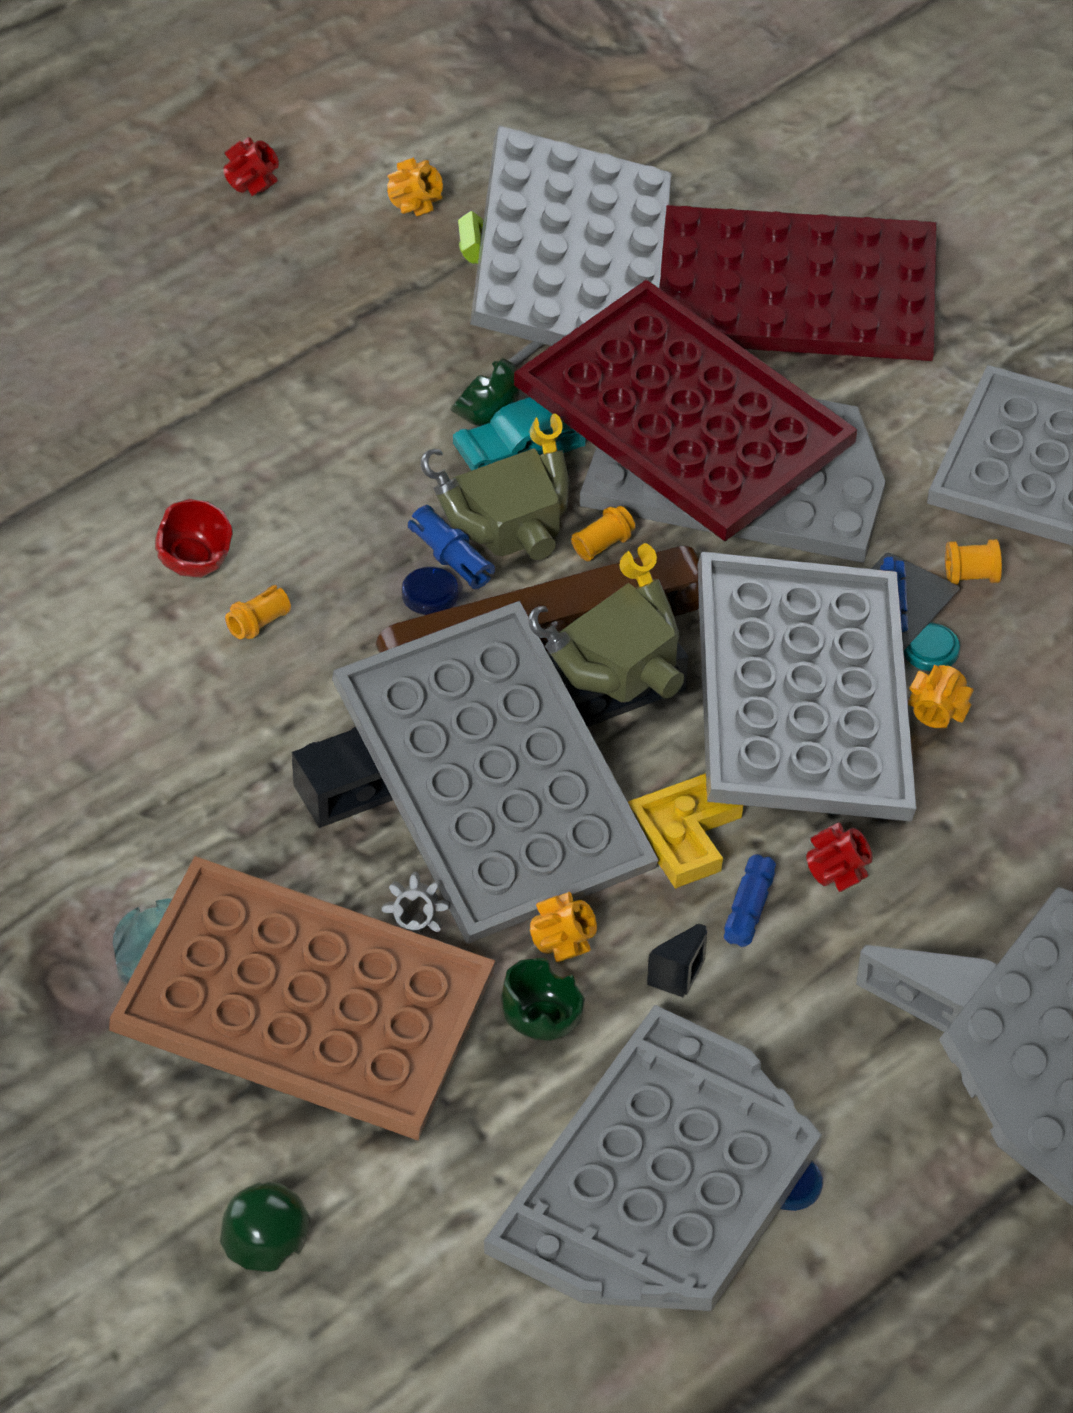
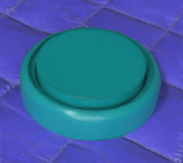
[903,623,960,671]

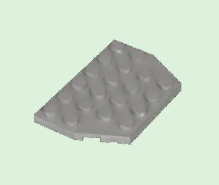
[580,398,885,563]
[939,887,1073,1206]
[484,1005,822,1311]

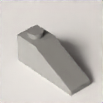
[856,945,997,1032]

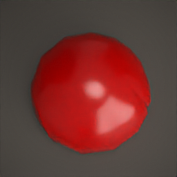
[155,499,233,578]

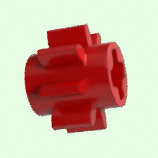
[223,137,279,196]
[806,822,873,892]

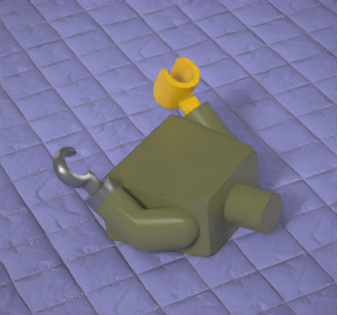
[421,413,570,561]
[529,543,684,702]

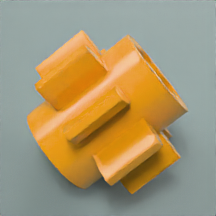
[387,157,443,216]
[908,665,974,728]
[530,892,597,962]

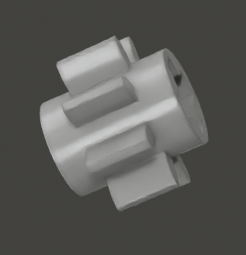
[381,872,450,935]

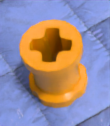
[945,539,1002,585]

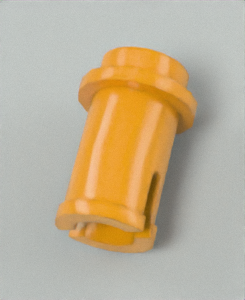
[571,506,636,562]
[225,585,291,639]

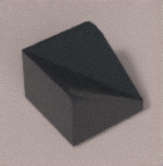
[647,923,708,998]

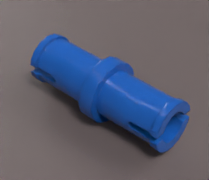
[408,505,495,589]

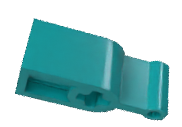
[453,397,586,471]

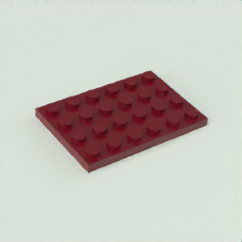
[659,205,936,361]
[514,279,858,542]

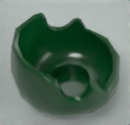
[450,358,520,427]
[501,958,585,1041]
[220,1182,311,1272]

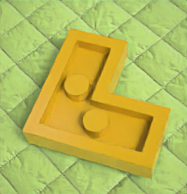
[628,773,743,888]

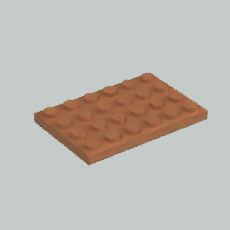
[109,856,495,1140]

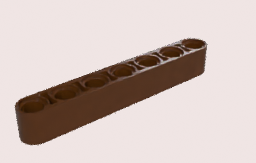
[376,546,699,653]

